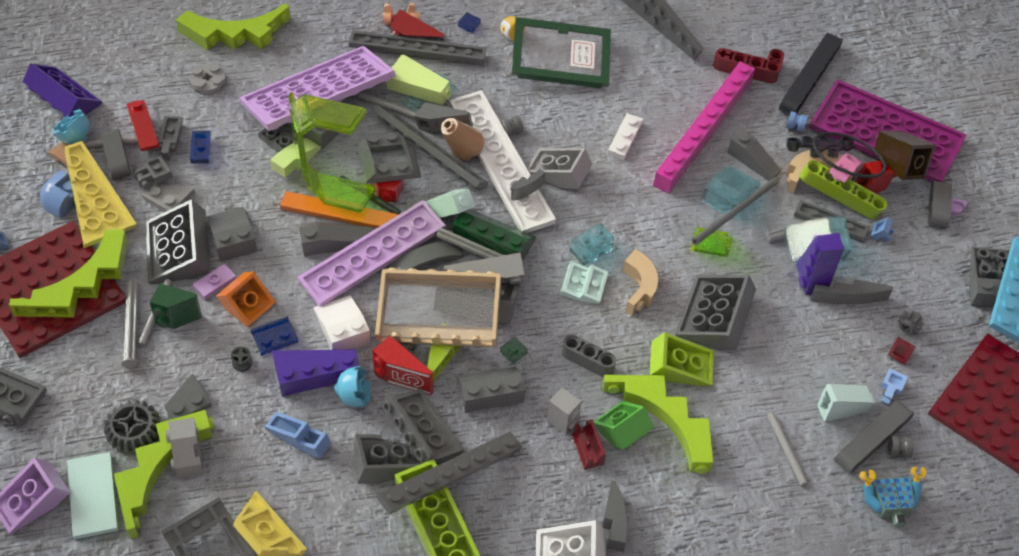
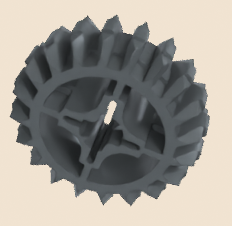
[104,400,161,454]

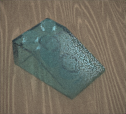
[701,165,761,214]
[785,216,852,262]

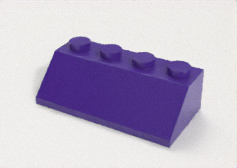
[22,63,102,117]

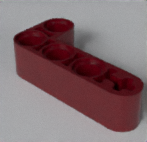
[713,48,784,84]

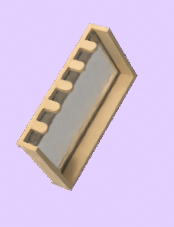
[375,268,501,347]

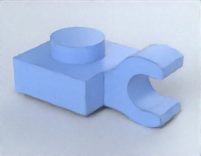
[881,368,908,405]

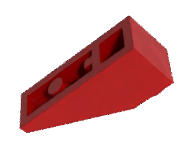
[390,9,445,38]
[126,100,159,151]

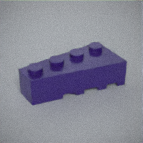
[796,233,844,295]
[272,349,360,397]

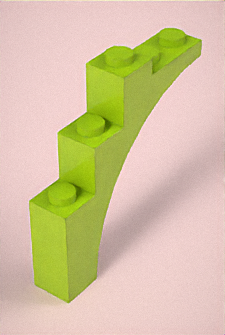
[175,3,291,50]

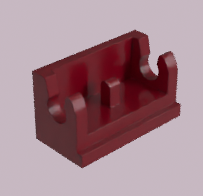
[571,419,606,470]

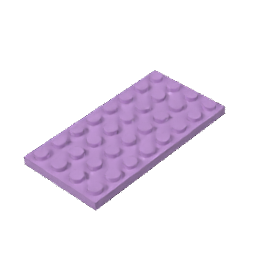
[239,46,396,131]

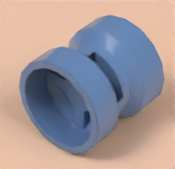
[786,111,808,132]

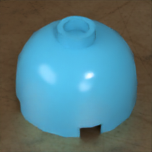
[52,109,90,144]
[335,366,371,407]

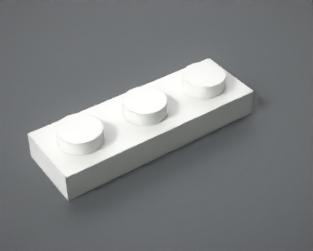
[608,113,643,160]

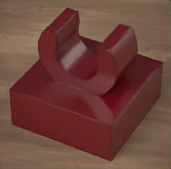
[888,337,916,365]

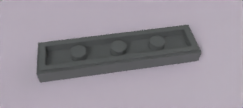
[794,200,870,243]

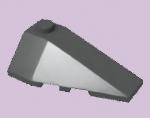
[353,434,442,484]

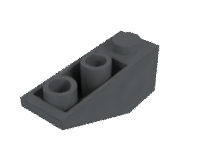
[414,102,473,132]

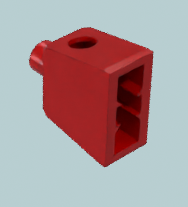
[855,160,897,194]

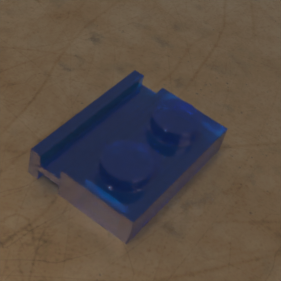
[250,316,298,356]

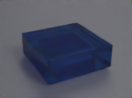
[458,12,481,33]

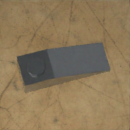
[727,130,781,181]

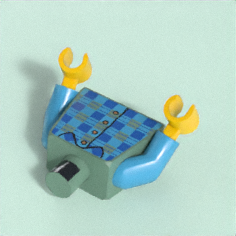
[860,466,926,528]

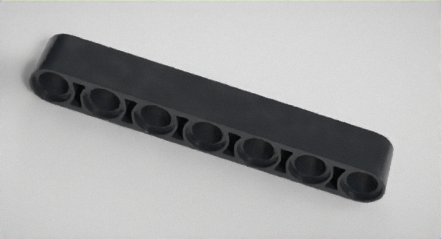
[779,32,843,115]

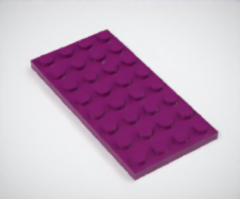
[809,79,967,182]

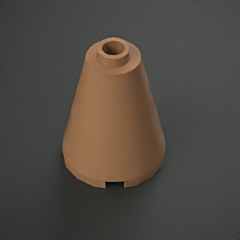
[441,118,485,161]

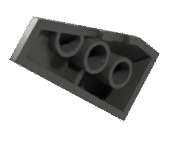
[298,221,376,256]

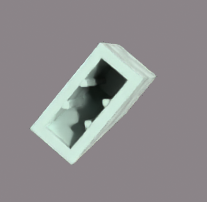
[425,189,475,218]
[817,384,874,422]

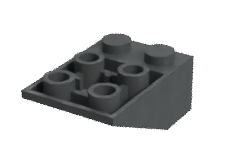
[969,246,1010,308]

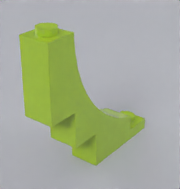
[9,229,128,317]
[603,375,713,474]
[114,410,215,539]

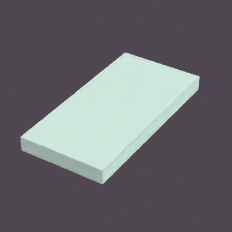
[67,452,119,540]

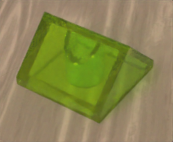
[690,226,732,257]

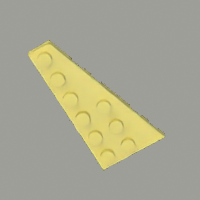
[65,141,137,248]

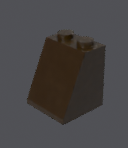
[874,130,936,180]

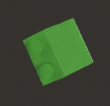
[594,401,654,449]

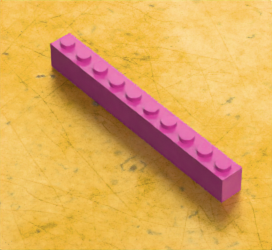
[653,62,755,194]

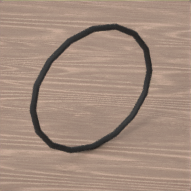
[812,132,887,178]

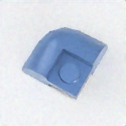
[40,171,74,219]

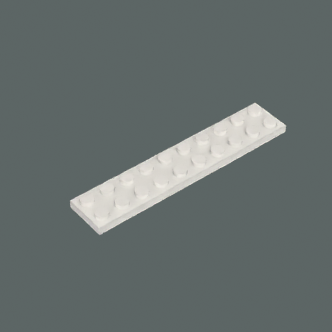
[450,90,556,233]

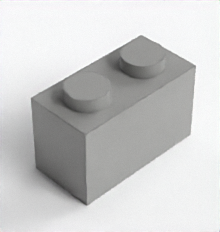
[547,388,581,435]

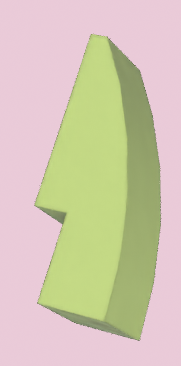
[270,138,321,178]

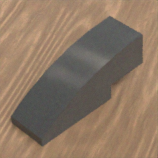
[602,480,627,552]

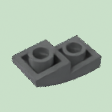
[258,128,296,152]
[510,169,545,201]

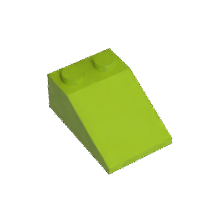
[649,332,714,387]

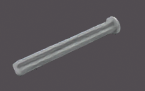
[121,280,138,368]

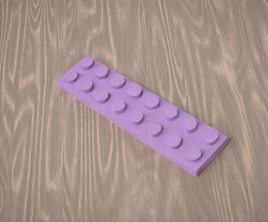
[298,200,445,307]

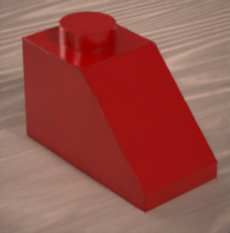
[371,180,404,203]

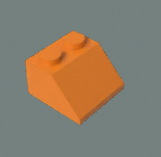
[216,272,276,327]

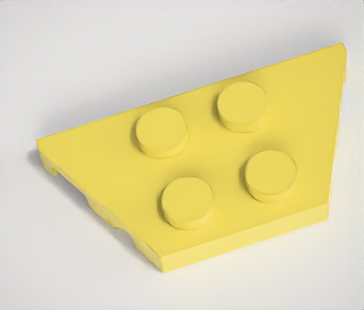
[233,491,307,556]

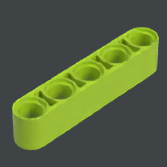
[800,160,887,219]

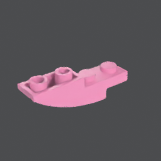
[829,153,864,183]

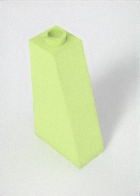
[386,55,451,105]

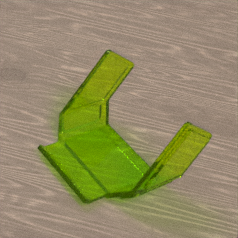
[288,92,375,212]

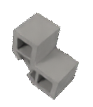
[166,418,204,478]

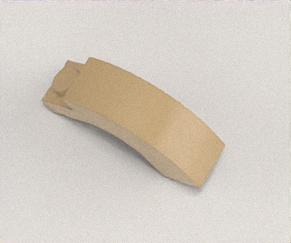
[786,150,842,193]
[623,249,658,316]

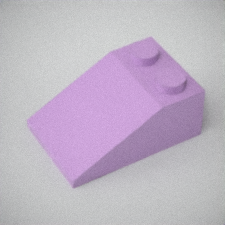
[0,457,71,534]

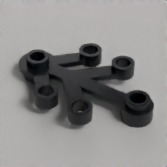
[786,136,856,158]

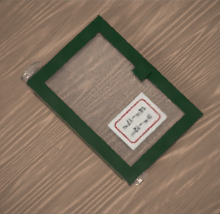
[505,17,613,88]

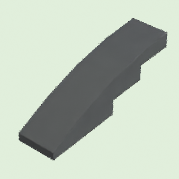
[811,279,893,305]

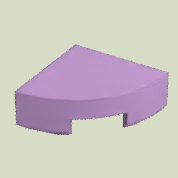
[951,198,968,216]

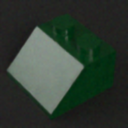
[149,283,202,329]

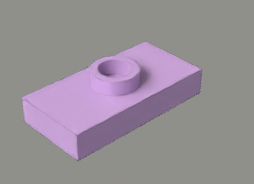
[193,264,237,300]

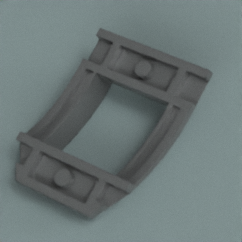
[357,131,421,184]
[161,497,256,556]

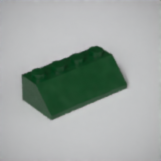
[453,209,536,261]

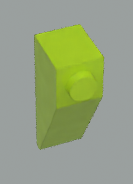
[427,323,461,382]

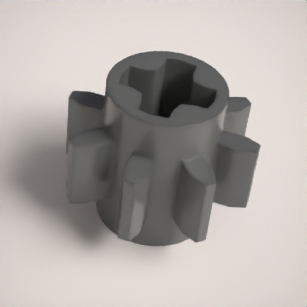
[898,311,924,334]

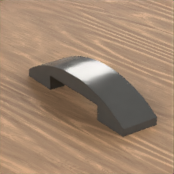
[387,241,464,270]

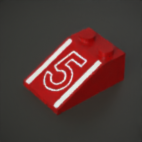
[372,336,433,395]

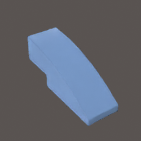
[265,411,332,459]

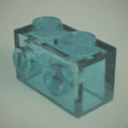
[570,223,615,266]

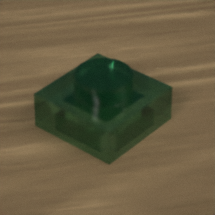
[500,336,528,364]

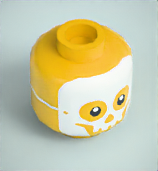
[500,16,525,41]

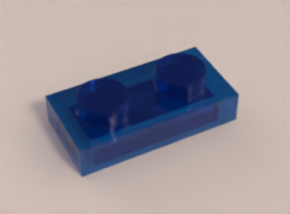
[190,131,211,164]

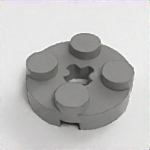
[190,63,226,95]

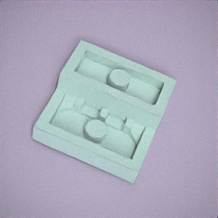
[560,261,608,304]

